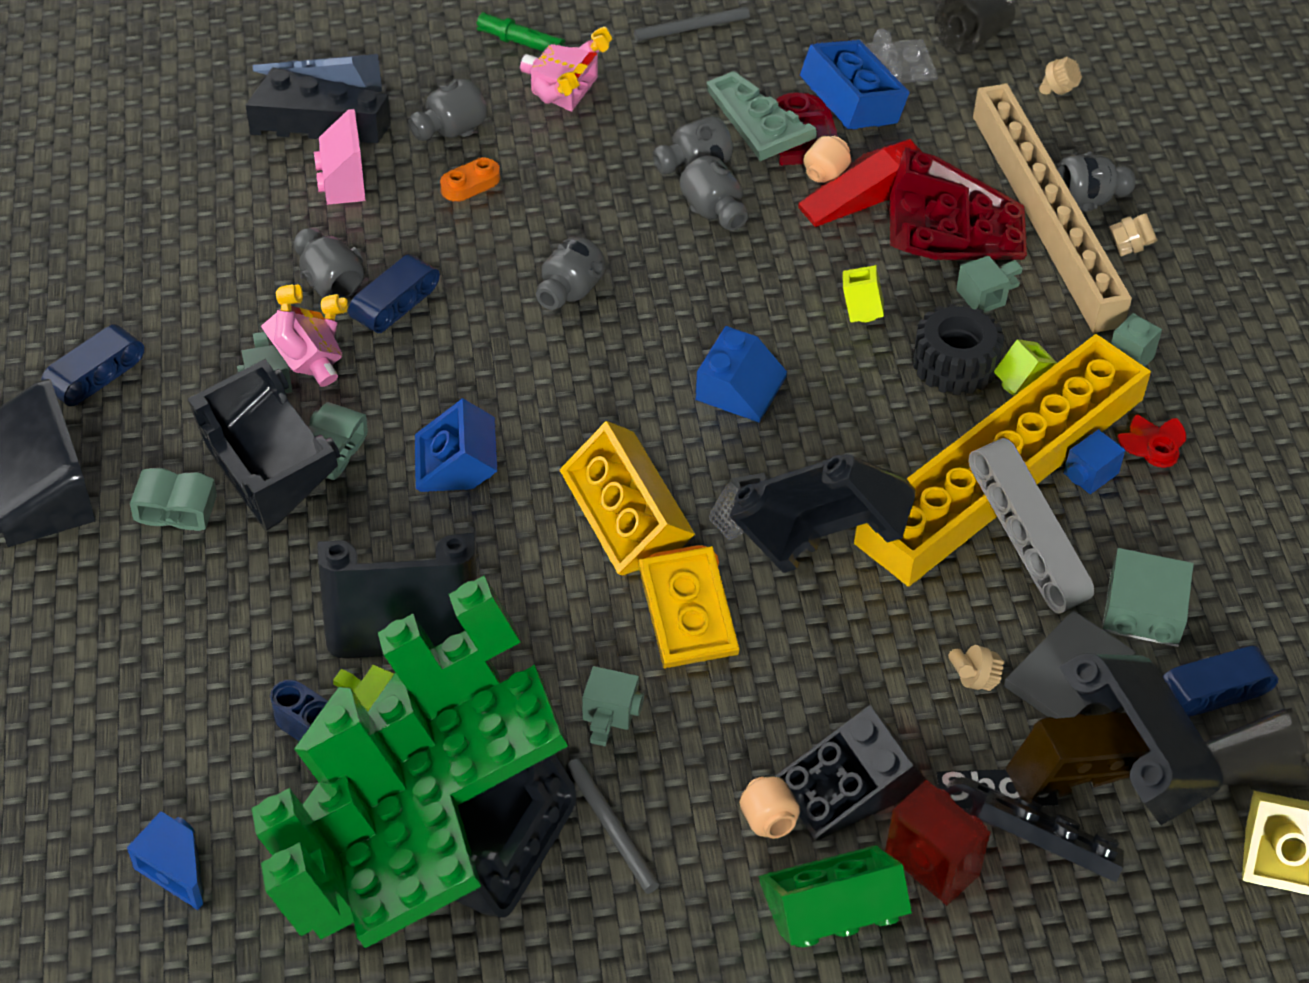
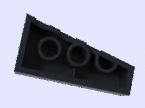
[246,67,391,143]

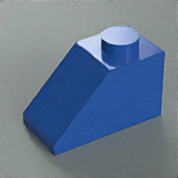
[127,811,203,910]

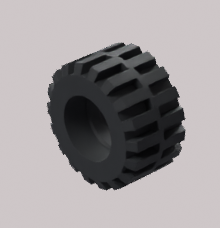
[913,304,1004,395]

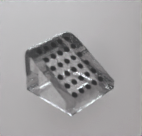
[709,483,744,540]

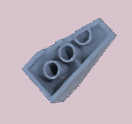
[253,54,382,92]

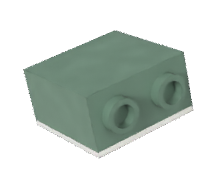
[1102,548,1194,647]

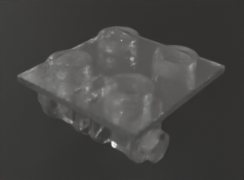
[865,29,938,83]

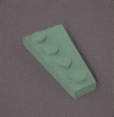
[706,71,817,161]

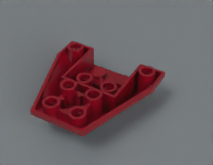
[890,147,1027,260]

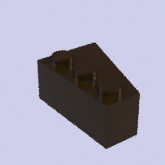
[1005,711,1151,802]

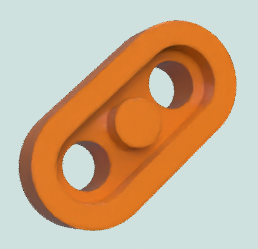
[440,158,500,201]

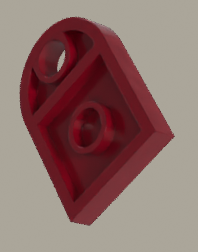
[775,93,838,166]

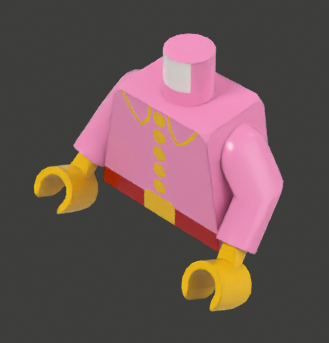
[520,27,613,111]
[261,284,348,387]

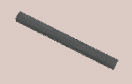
[634,7,750,41]
[566,758,660,894]

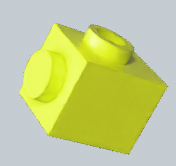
[843,265,884,323]

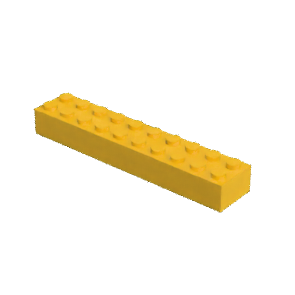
[854,334,1151,587]

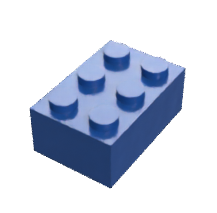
[800,40,910,129]

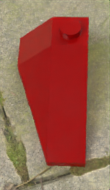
[798,139,922,227]

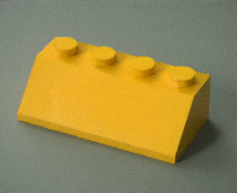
[560,421,695,576]

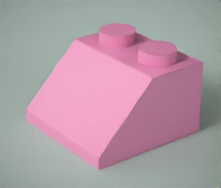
[314,109,366,205]

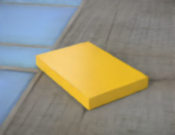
[638,546,740,669]

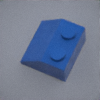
[696,326,787,423]
[415,398,497,492]

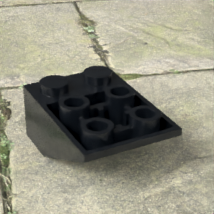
[774,705,927,841]

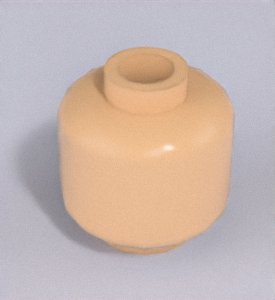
[803,136,851,183]
[739,776,800,839]

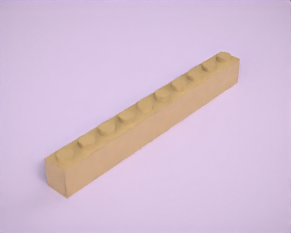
[973,84,1132,333]

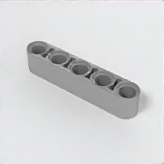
[969,438,1094,613]

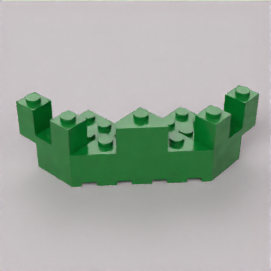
[252,575,568,948]

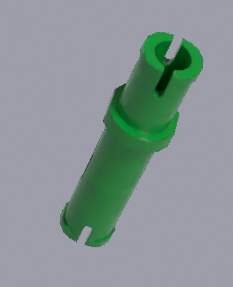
[477,12,565,52]

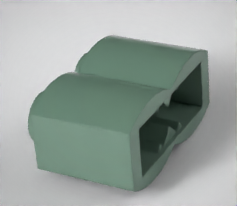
[308,402,368,480]
[130,468,217,531]

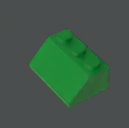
[759,845,912,947]

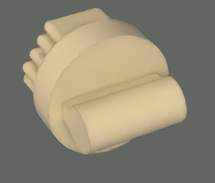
[1039,57,1082,95]
[1109,214,1157,256]
[948,645,1004,691]

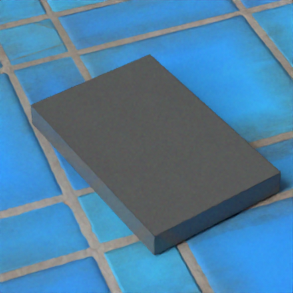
[1004,610,1136,718]

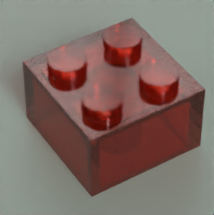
[885,780,991,906]

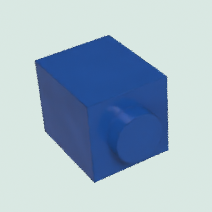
[1064,429,1126,494]

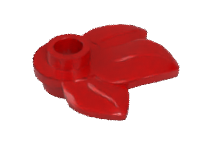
[1117,414,1186,468]

